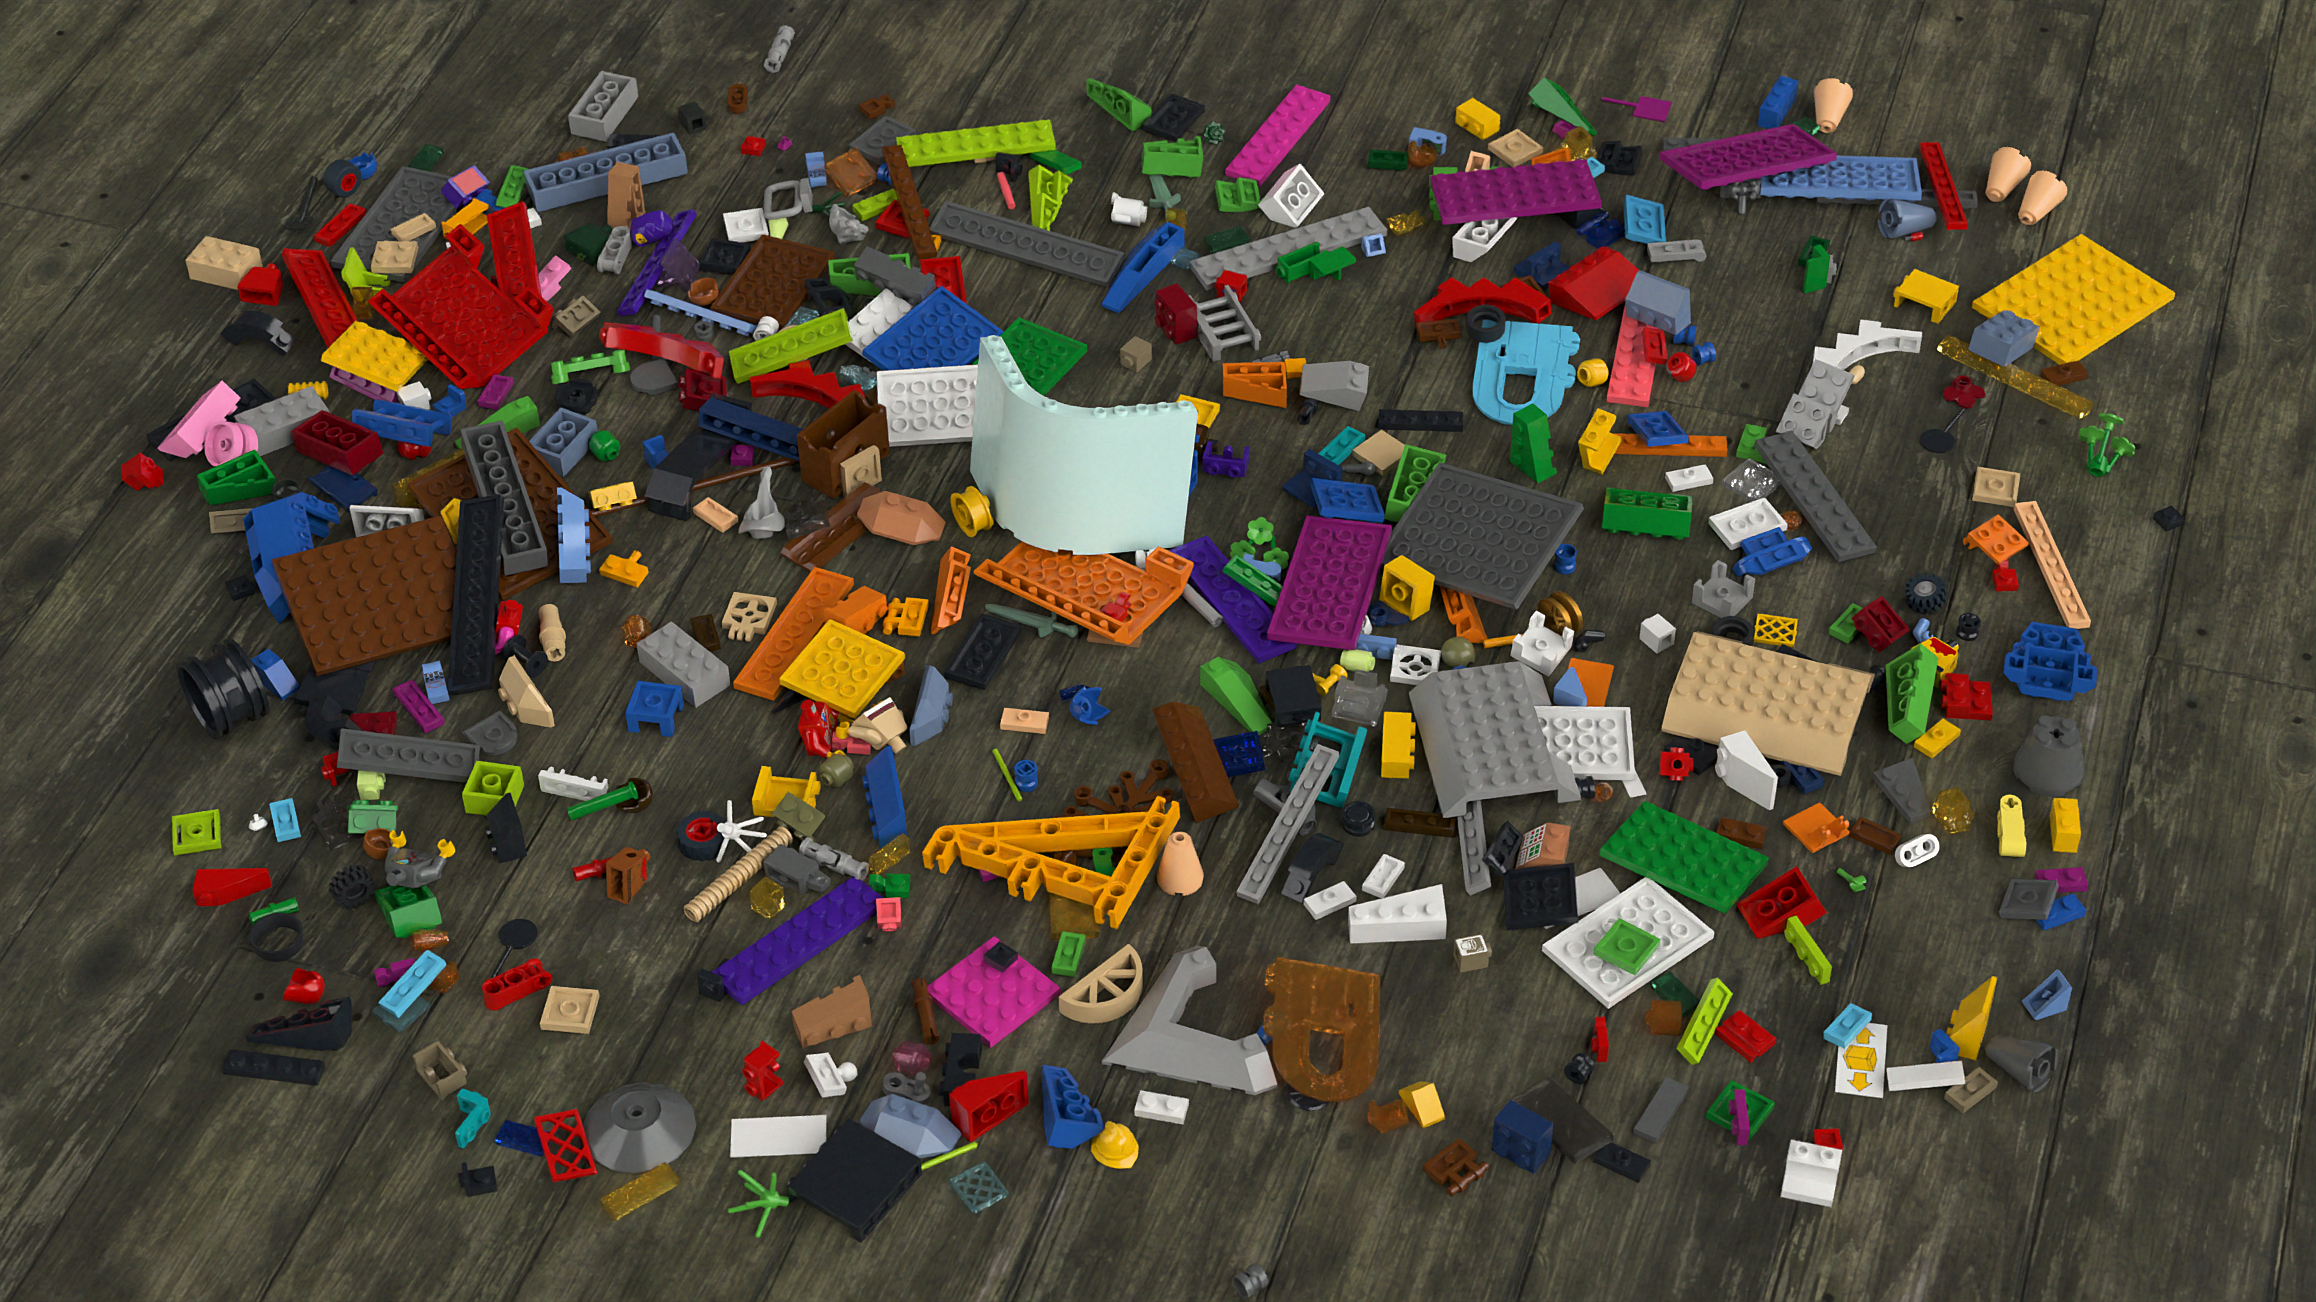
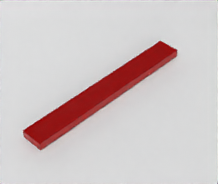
[1919,142,1968,230]

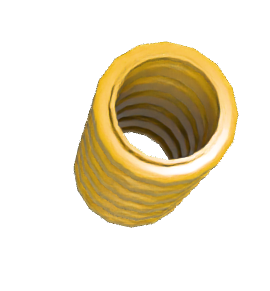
[288,381,328,399]

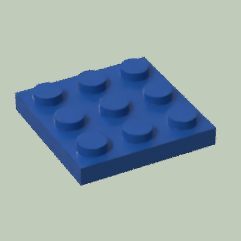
[1310,478,1385,523]

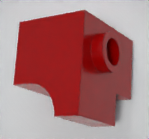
[121,452,164,491]

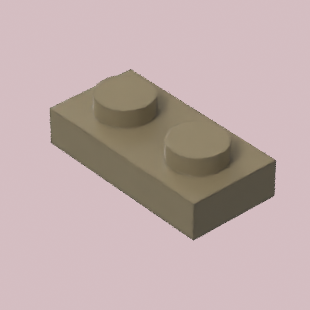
[209,508,253,534]
[1944,1067,1998,1113]

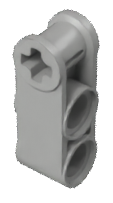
[597,226,632,274]

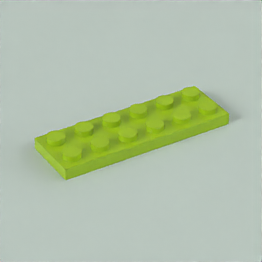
[729,308,853,384]

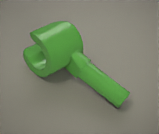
[1837,868,1866,892]

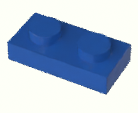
[2035,893,2086,930]

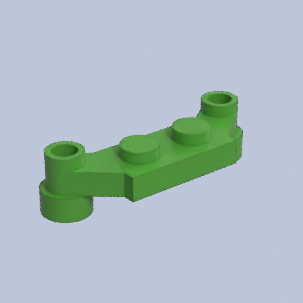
[551,350,630,384]

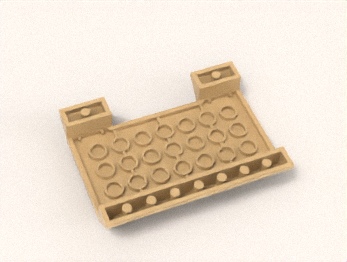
[1661,631,1875,776]

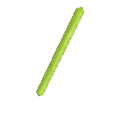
[992,749,1022,801]
[922,1142,978,1170]

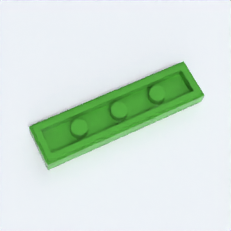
[496,165,529,208]

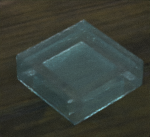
[1171,247,1199,270]

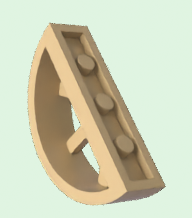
[1059,944,1143,1023]

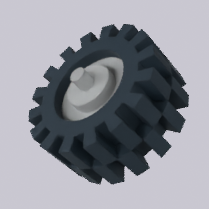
[1905,572,1947,614]

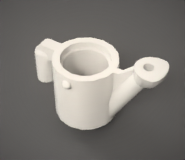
[1111,192,1147,226]

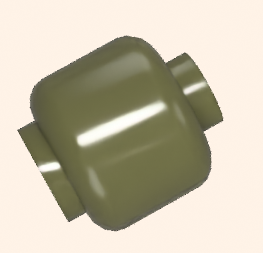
[820,754,854,788]

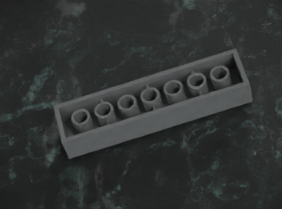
[460,420,548,575]

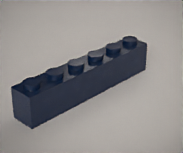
[698,397,803,461]

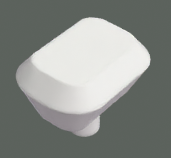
[249,814,268,831]

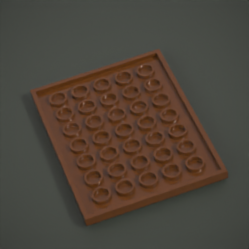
[407,428,613,601]
[271,516,457,676]

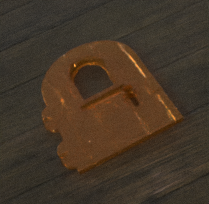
[1263,957,1380,1102]

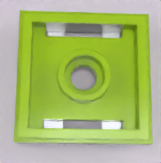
[172,809,222,856]

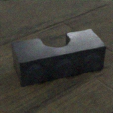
[939,1033,982,1107]

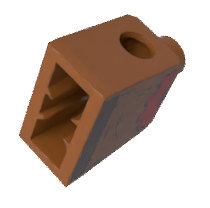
[606,847,650,905]

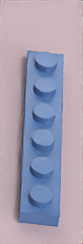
[644,289,758,336]

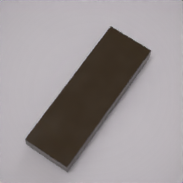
[1384,808,1456,838]

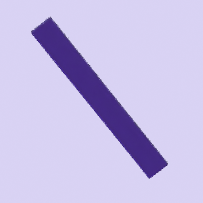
[617,209,697,317]

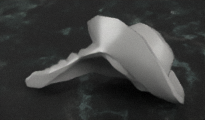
[739,467,785,539]

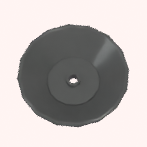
[583,1082,696,1174]

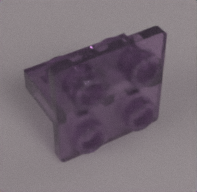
[657,238,700,292]

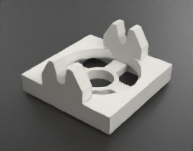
[1390,645,1441,685]

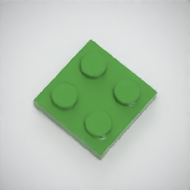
[1593,918,1661,975]

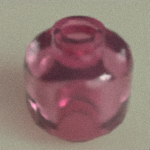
[893,1041,931,1075]

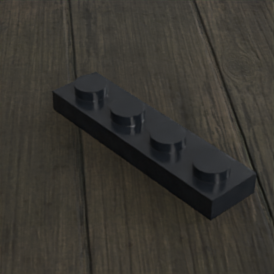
[1378,409,1463,432]
[222,1049,325,1086]

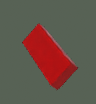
[314,203,367,247]

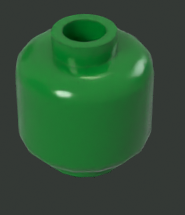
[589,430,620,462]

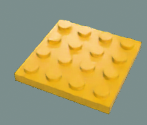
[321,321,428,392]
[779,619,905,719]

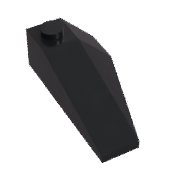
[245,997,352,1051]

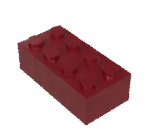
[291,410,384,475]

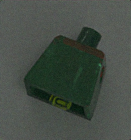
[564,223,613,266]

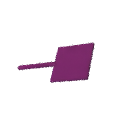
[1601,96,1672,122]

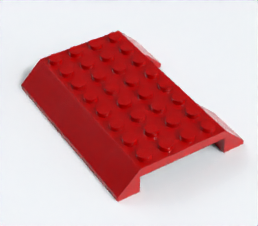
[368,224,554,389]

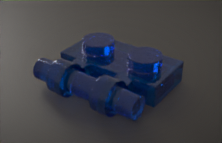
[1577,211,1625,248]

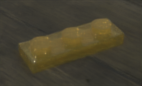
[601,1162,680,1221]

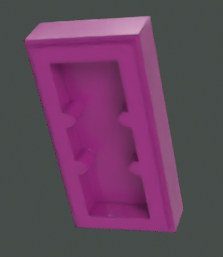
[477,374,514,410]

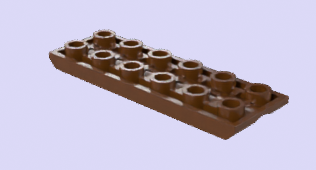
[781,482,882,572]

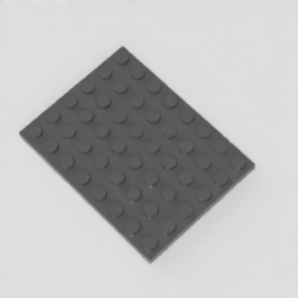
[1381,462,1584,610]

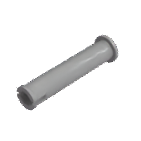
[1181,583,1223,627]

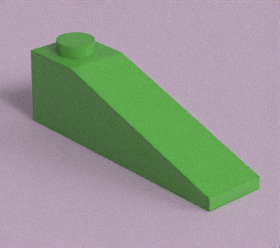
[1086,78,1152,132]
[1200,657,1273,737]

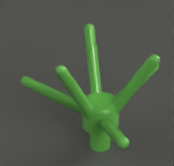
[728,1170,789,1238]

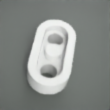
[1895,834,1939,867]

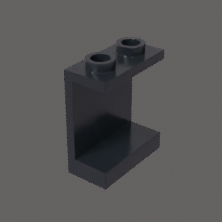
[1265,665,1322,727]

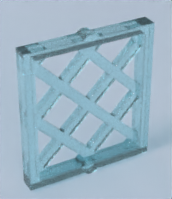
[949,1162,1009,1214]

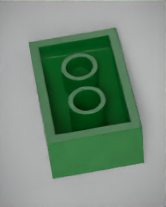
[374,884,442,938]

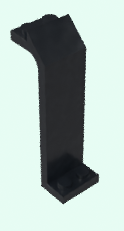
[645,393,752,521]

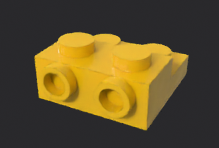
[588,481,637,511]

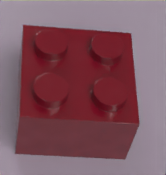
[1154,283,1197,345]

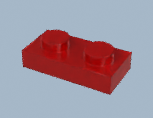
[1642,327,1668,365]

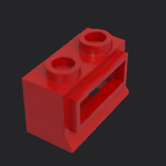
[742,1040,784,1101]

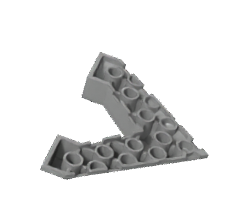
[1102,946,1277,1095]

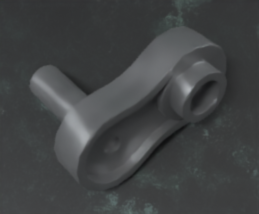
[882,1072,931,1105]

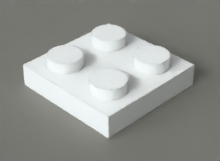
[723,208,769,242]

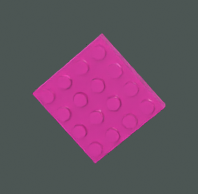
[927,936,1061,1048]

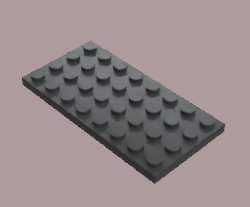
[331,166,458,283]

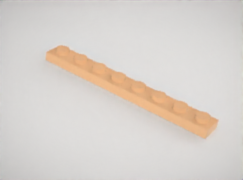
[2014,501,2091,629]

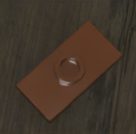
[2040,360,2088,388]

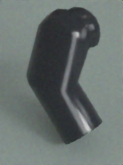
[1574,630,1605,652]

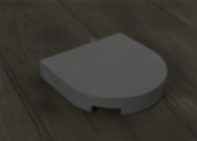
[630,358,678,395]
[462,711,518,756]

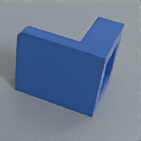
[643,435,669,470]

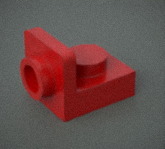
[321,751,354,787]

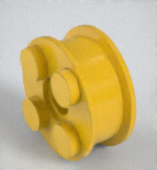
[950,486,994,537]

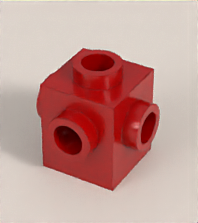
[1659,747,1693,781]

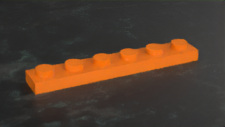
[1614,434,1727,457]

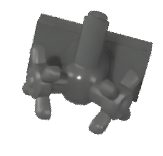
[1720,178,1761,214]

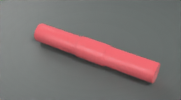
[997,172,1016,209]

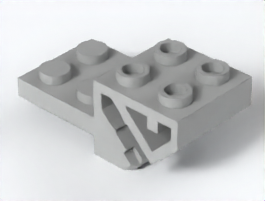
[1776,359,1855,450]

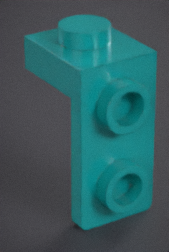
[455,1088,491,1149]

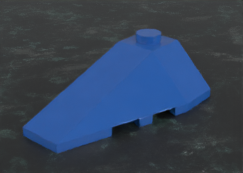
[1041,1065,1104,1149]

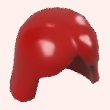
[283,968,325,1005]

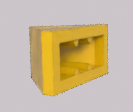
[1399,1081,1445,1128]

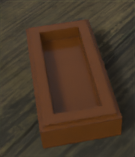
[1849,817,1902,855]

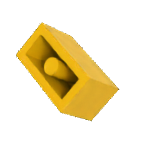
[1456,98,1500,140]
[2049,798,2081,853]

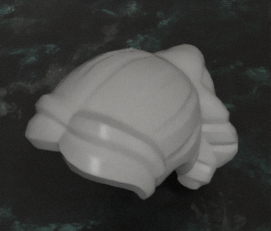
[829,204,869,244]

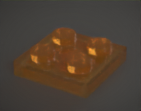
[824,148,878,197]

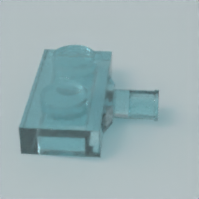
[839,365,877,390]

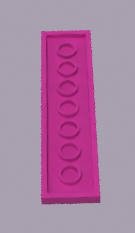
[1225,85,1330,186]

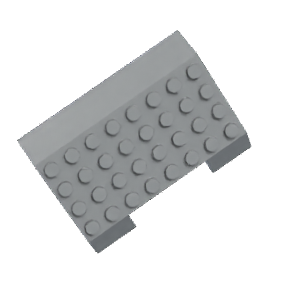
[1409,661,1581,818]

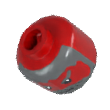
[1666,352,1697,382]

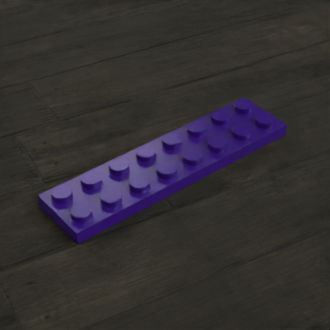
[1170,535,1297,664]
[712,876,883,1005]

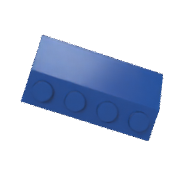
[862,746,908,848]

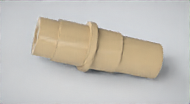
[539,604,566,661]

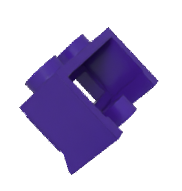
[1203,441,1250,478]

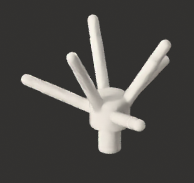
[716,800,767,863]

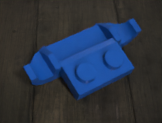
[1732,527,1812,577]

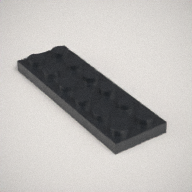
[146,379,277,461]

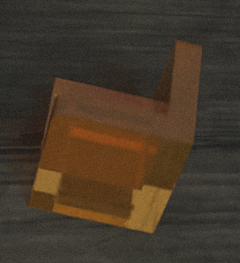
[352,287,375,319]

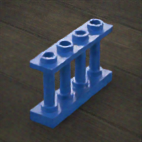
[352,399,452,447]

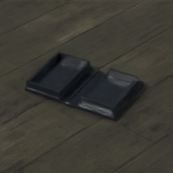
[294,660,377,715]

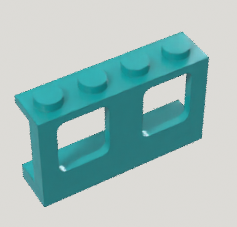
[1288,712,1368,808]

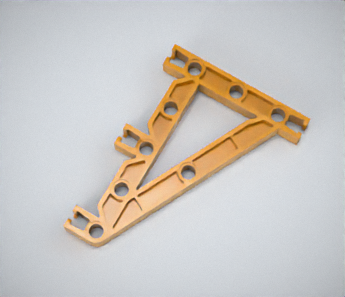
[922,796,1180,929]

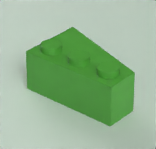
[1141,136,1203,178]

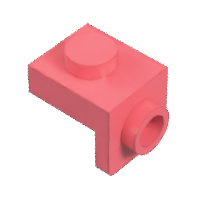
[876,897,902,932]

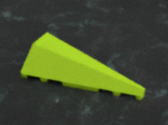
[1029,165,1072,231]

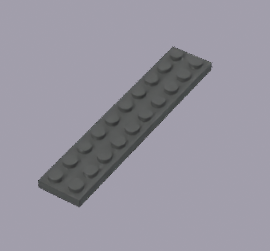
[929,200,1125,287]

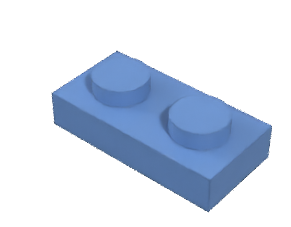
[1356,634,1397,660]

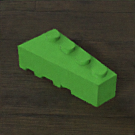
[828,253,911,296]
[1384,444,1446,522]
[1886,644,1938,744]

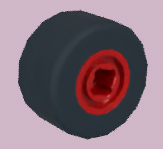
[323,159,362,198]

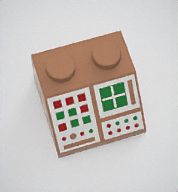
[1515,822,1571,869]

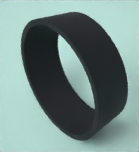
[250,913,303,962]

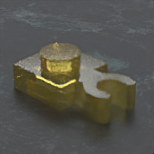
[1387,210,1425,236]

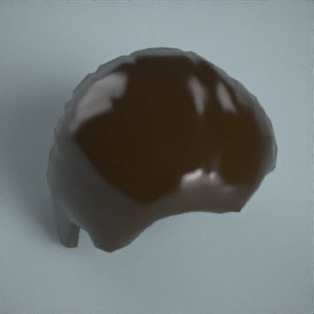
[615,778,653,813]

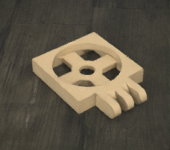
[722,592,777,642]

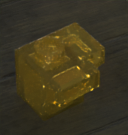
[1556,126,1597,161]
[1931,787,1975,834]

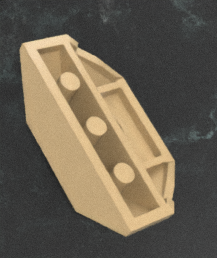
[498,655,555,728]

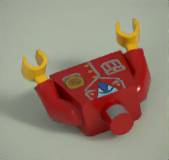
[798,700,854,758]

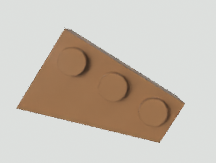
[607,162,645,233]
[792,974,872,1048]

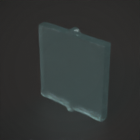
[372,996,431,1033]

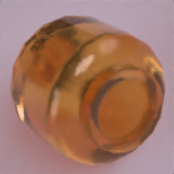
[622,615,652,649]

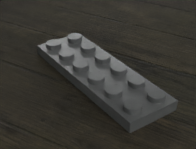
[337,728,480,783]

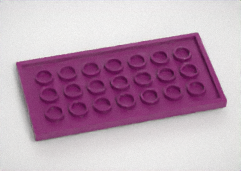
[1659,124,1837,190]
[1430,159,1602,225]
[1267,516,1392,650]

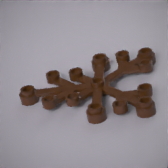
[1051,759,1174,863]

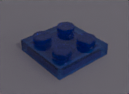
[1213,731,1265,777]

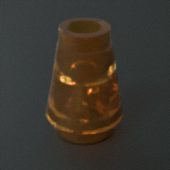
[412,929,449,952]

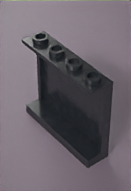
[786,1118,923,1243]

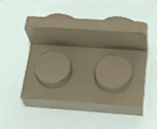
[551,296,600,338]

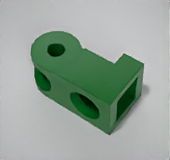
[1092,847,1116,877]

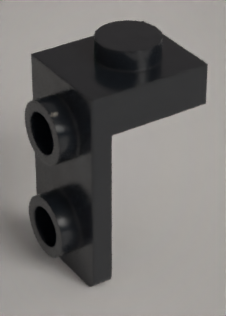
[697,958,729,1002]

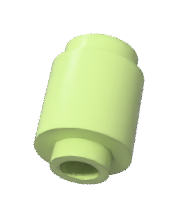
[1340,649,1375,674]

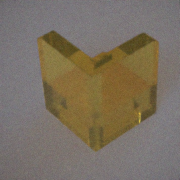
[1166,208,1187,234]
[750,876,785,920]

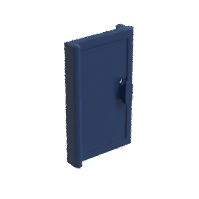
[308,466,378,513]

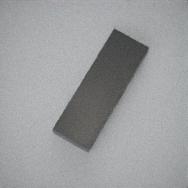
[1633,1077,1689,1144]

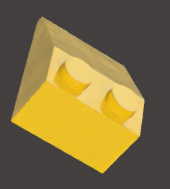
[1946,976,1997,1061]

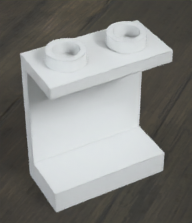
[1781,1140,1842,1207]

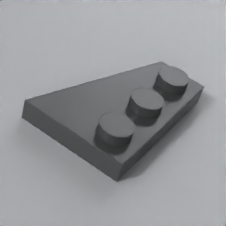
[1872,758,1931,825]

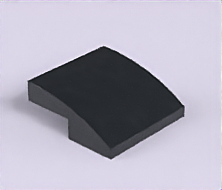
[1596,141,1643,175]

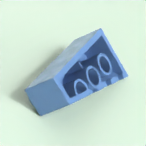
[557,488,591,583]

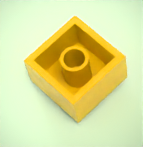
[1379,555,1435,621]

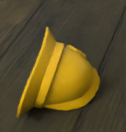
[1091,1121,1138,1169]

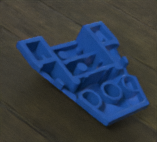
[2003,622,2097,701]

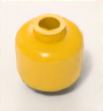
[1577,358,1608,387]

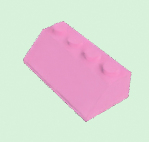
[158,381,240,458]

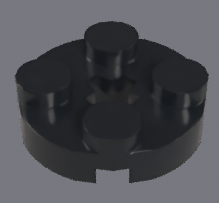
[555,379,598,414]

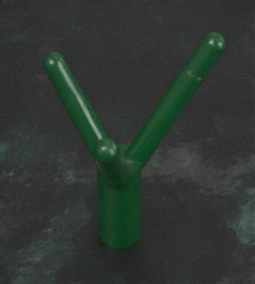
[806,191,846,216]

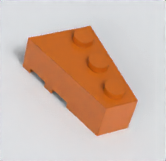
[1223,362,1287,408]

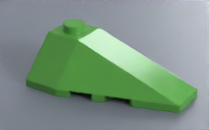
[455,396,540,455]

